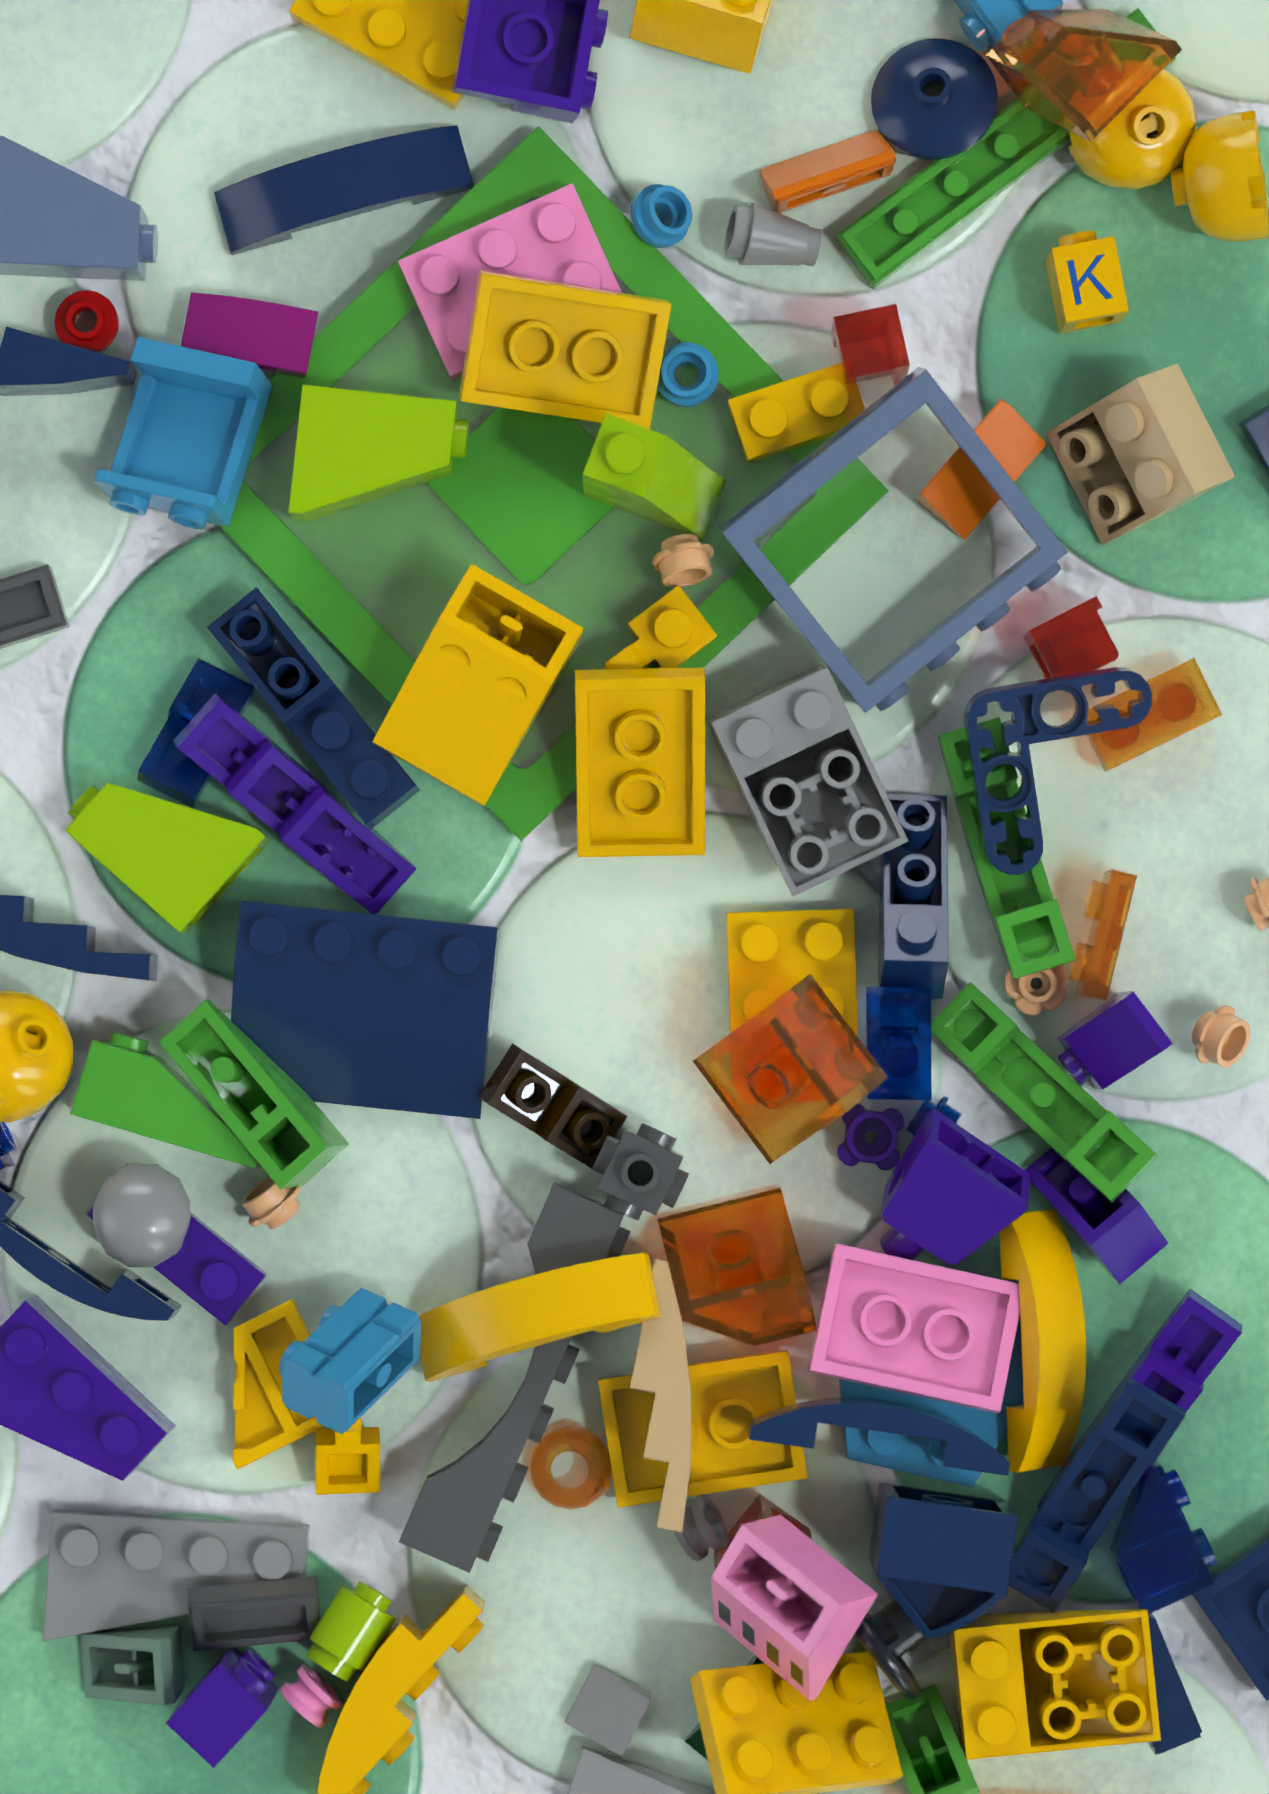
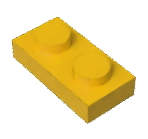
[727,360,865,464]

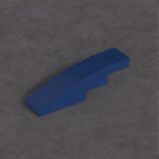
[0,327,137,396]
[0,895,158,981]

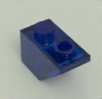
[1110,1461,1217,1614]

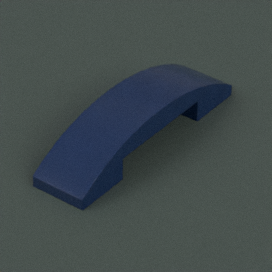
[214,125,474,255]
[0,1181,182,1321]
[1008,1377,1186,1613]
[747,1398,1010,1476]

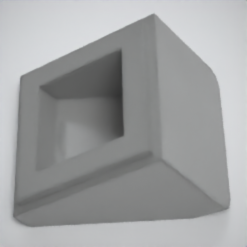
[565,1664,651,1757]

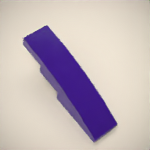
[173,693,416,915]
[1037,1289,1242,1508]

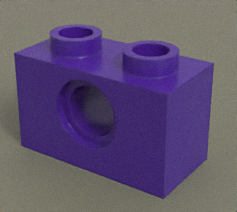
[166,1647,279,1768]

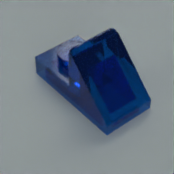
[866,987,934,1101]

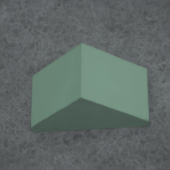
[80,1624,185,1705]

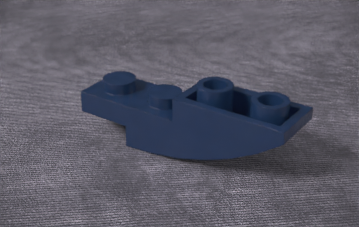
[207,587,420,830]

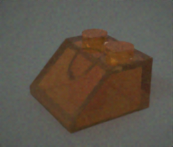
[693,974,888,1164]

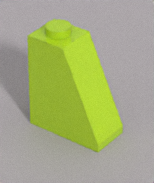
[288,385,469,522]
[582,413,726,541]
[65,782,271,934]

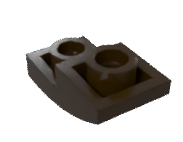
[479,1043,628,1169]

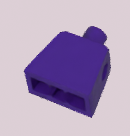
[880,1108,1031,1264]

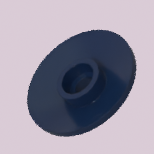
[871,39,998,160]

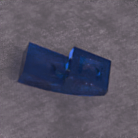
[137,658,255,809]

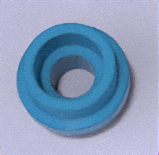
[630,184,692,248]
[657,342,718,407]

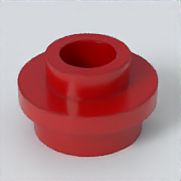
[55,290,119,353]

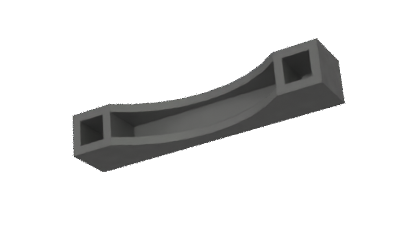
[399,1182,631,1573]

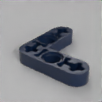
[964,667,1153,875]

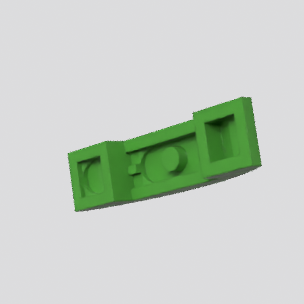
[938,717,1076,980]
[926,982,1157,1203]

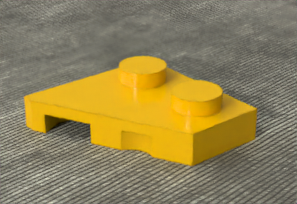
[233,1298,325,1470]

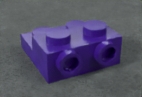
[452,0,608,123]

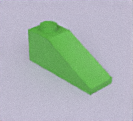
[159,1000,349,1189]
[70,1031,262,1169]

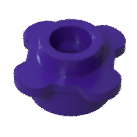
[837,1103,905,1171]

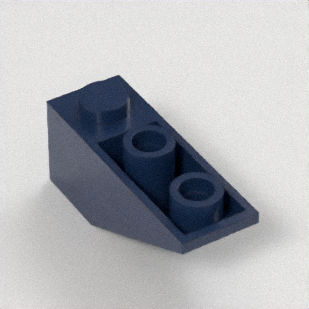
[878,793,949,999]

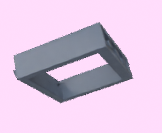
[718,367,1068,713]

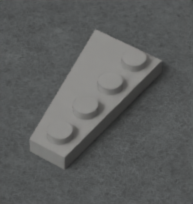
[43,1509,310,1641]

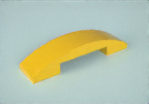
[1000,1209,1086,1473]
[418,1252,661,1382]

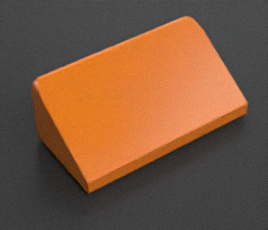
[760,130,896,213]
[916,398,1047,540]

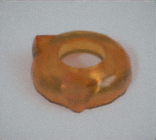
[529,1426,612,1510]

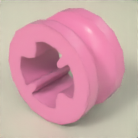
[280,1664,344,1728]

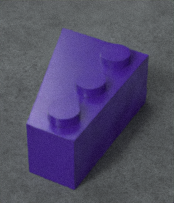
[0,1295,176,1481]

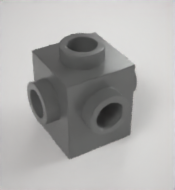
[592,1123,689,1221]

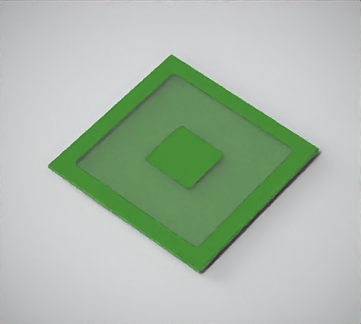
[219,126,889,842]

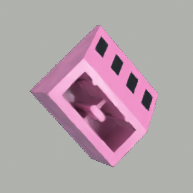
[711,1515,878,1701]

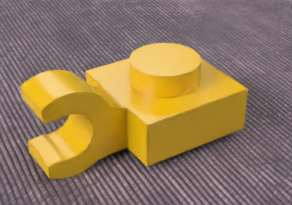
[603,585,717,669]
[315,1417,380,1495]

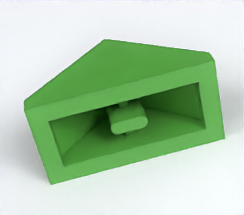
[886,1685,980,1794]

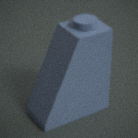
[0,136,158,281]

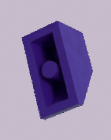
[1057,991,1173,1090]
[1025,1148,1169,1285]

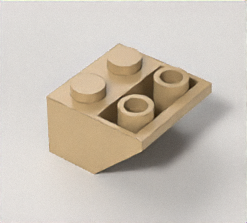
[1045,363,1235,546]

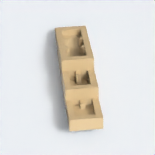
[630,1259,691,1533]

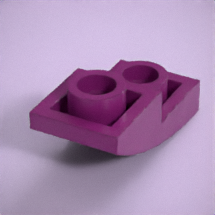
[181,292,319,378]

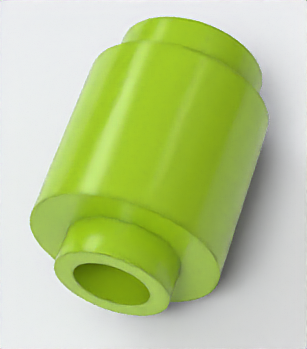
[306,1581,396,1682]

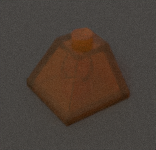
[986,9,1182,142]
[657,1188,817,1346]

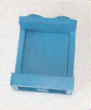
[94,337,273,530]

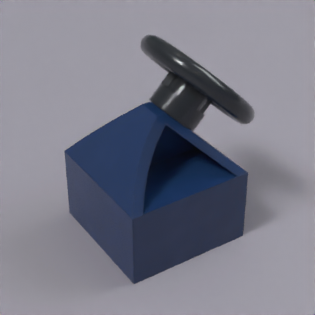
[855,1483,1018,1700]

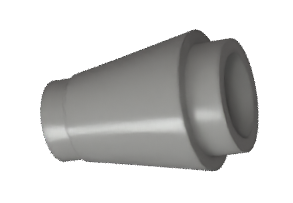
[724,202,822,267]

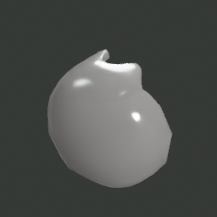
[93,1163,191,1268]

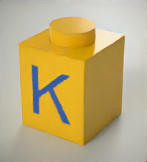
[1045,231,1129,334]

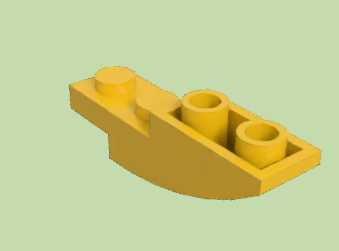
[317,1584,485,1794]

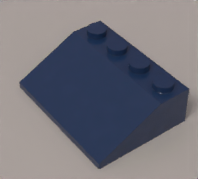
[231,901,500,1119]

